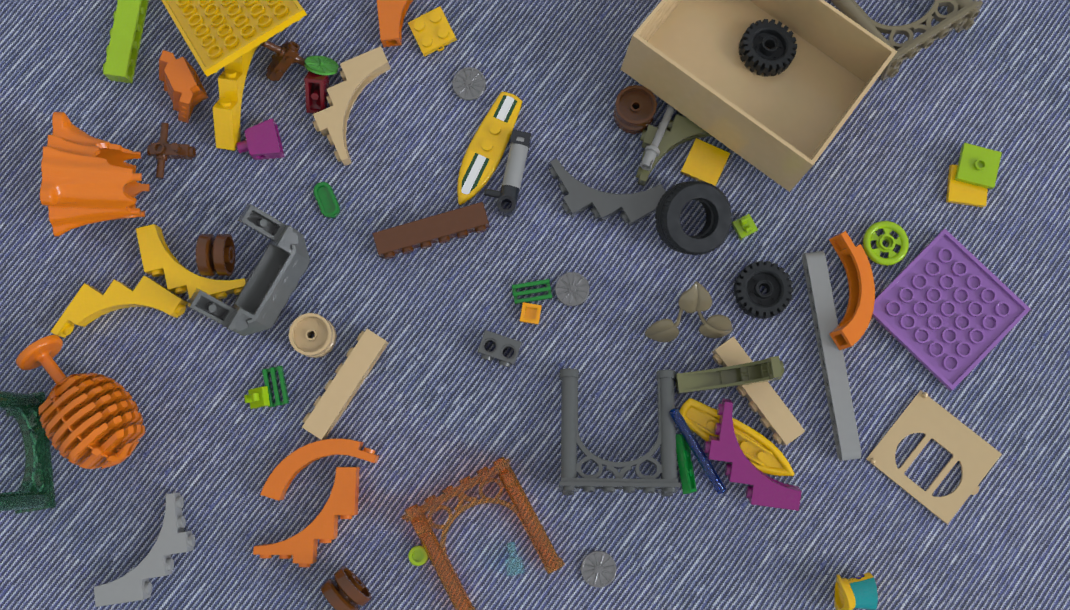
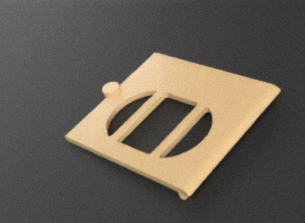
[866,390,1002,524]

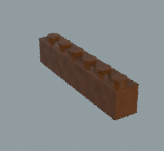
[372,202,490,259]

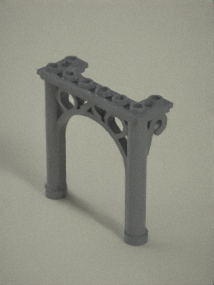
[558,368,681,497]

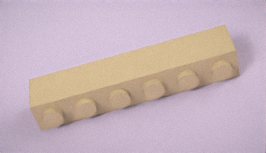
[302,329,389,440]
[712,336,805,446]

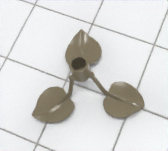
[645,281,733,342]

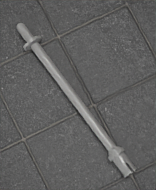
[640,105,675,171]

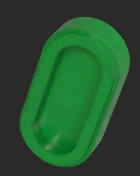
[313,182,340,218]

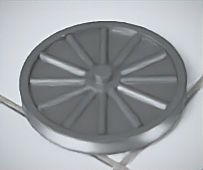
[452,67,486,100]
[555,272,590,306]
[581,551,617,588]

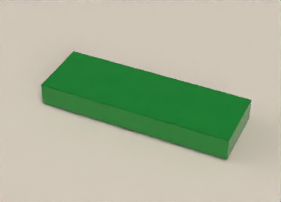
[676,433,697,494]

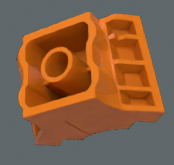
[159,50,209,123]

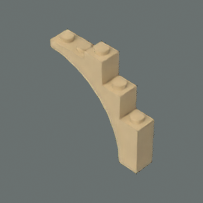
[313,46,391,166]

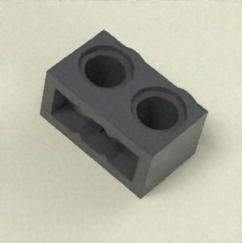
[478,330,522,368]

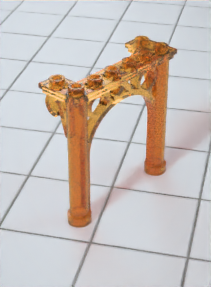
[401,457,565,610]

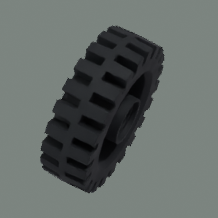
[739,19,797,77]
[733,261,793,319]

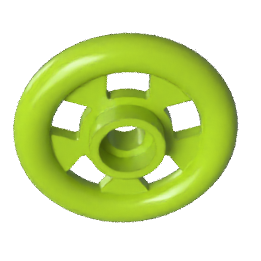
[863,221,909,266]

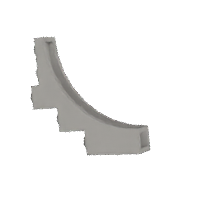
[94,492,196,607]

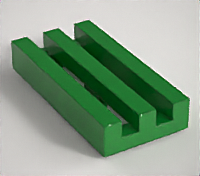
[512,279,552,305]
[262,366,289,408]

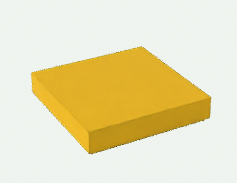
[680,138,730,186]
[946,164,988,207]

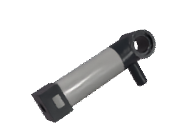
[484,130,531,217]

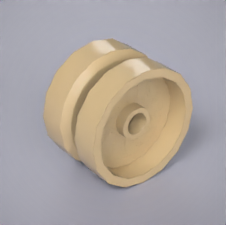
[289,313,337,358]

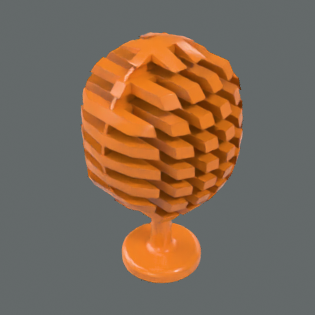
[16,335,145,469]

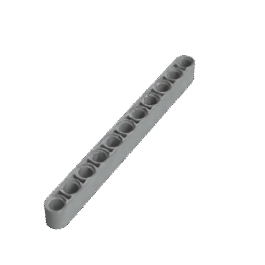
[802,251,861,461]

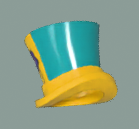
[834,572,878,610]

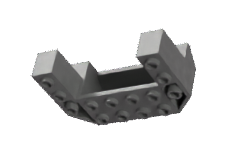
[187,204,310,336]

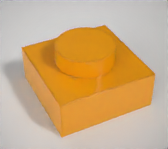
[520,302,542,325]

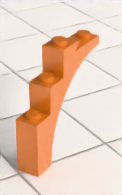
[377,0,413,47]
[253,467,360,567]

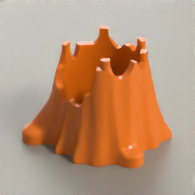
[40,112,150,237]

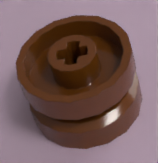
[613,85,657,134]
[196,234,236,276]
[321,566,372,610]

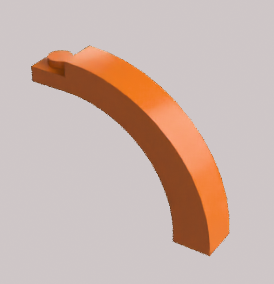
[829,231,875,350]
[260,439,379,501]

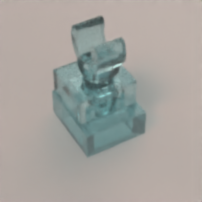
[505,542,526,577]

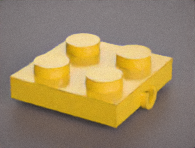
[408,6,457,57]

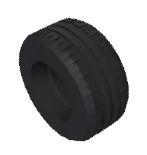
[655,181,732,255]

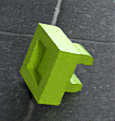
[732,214,758,240]
[244,386,270,409]

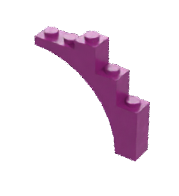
[704,398,802,511]

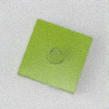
[954,143,1002,189]

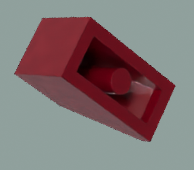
[304,71,329,113]

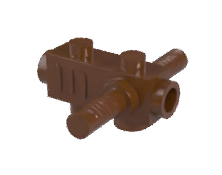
[261,40,305,81]
[147,123,196,179]

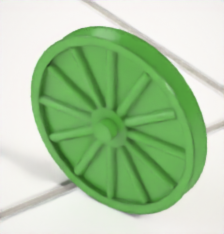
[304,55,339,75]

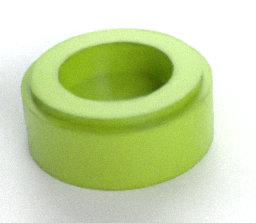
[408,545,429,566]

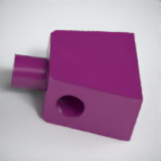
[237,118,285,160]

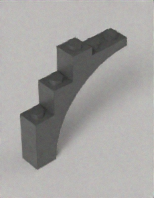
[549,158,665,227]

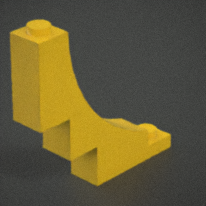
[50,275,188,338]

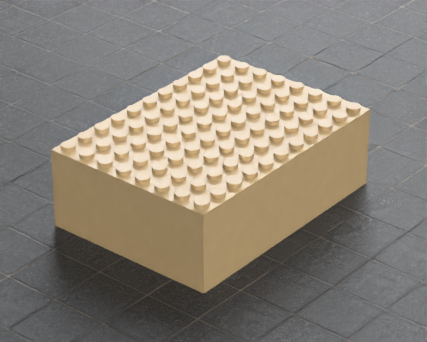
[620,0,897,192]

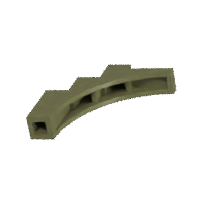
[636,114,713,186]

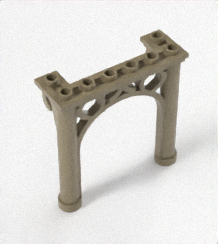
[830,0,983,81]

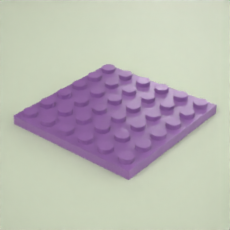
[872,229,1031,391]

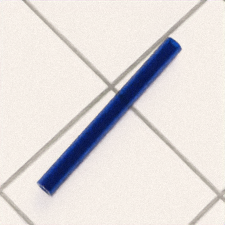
[669,407,727,494]

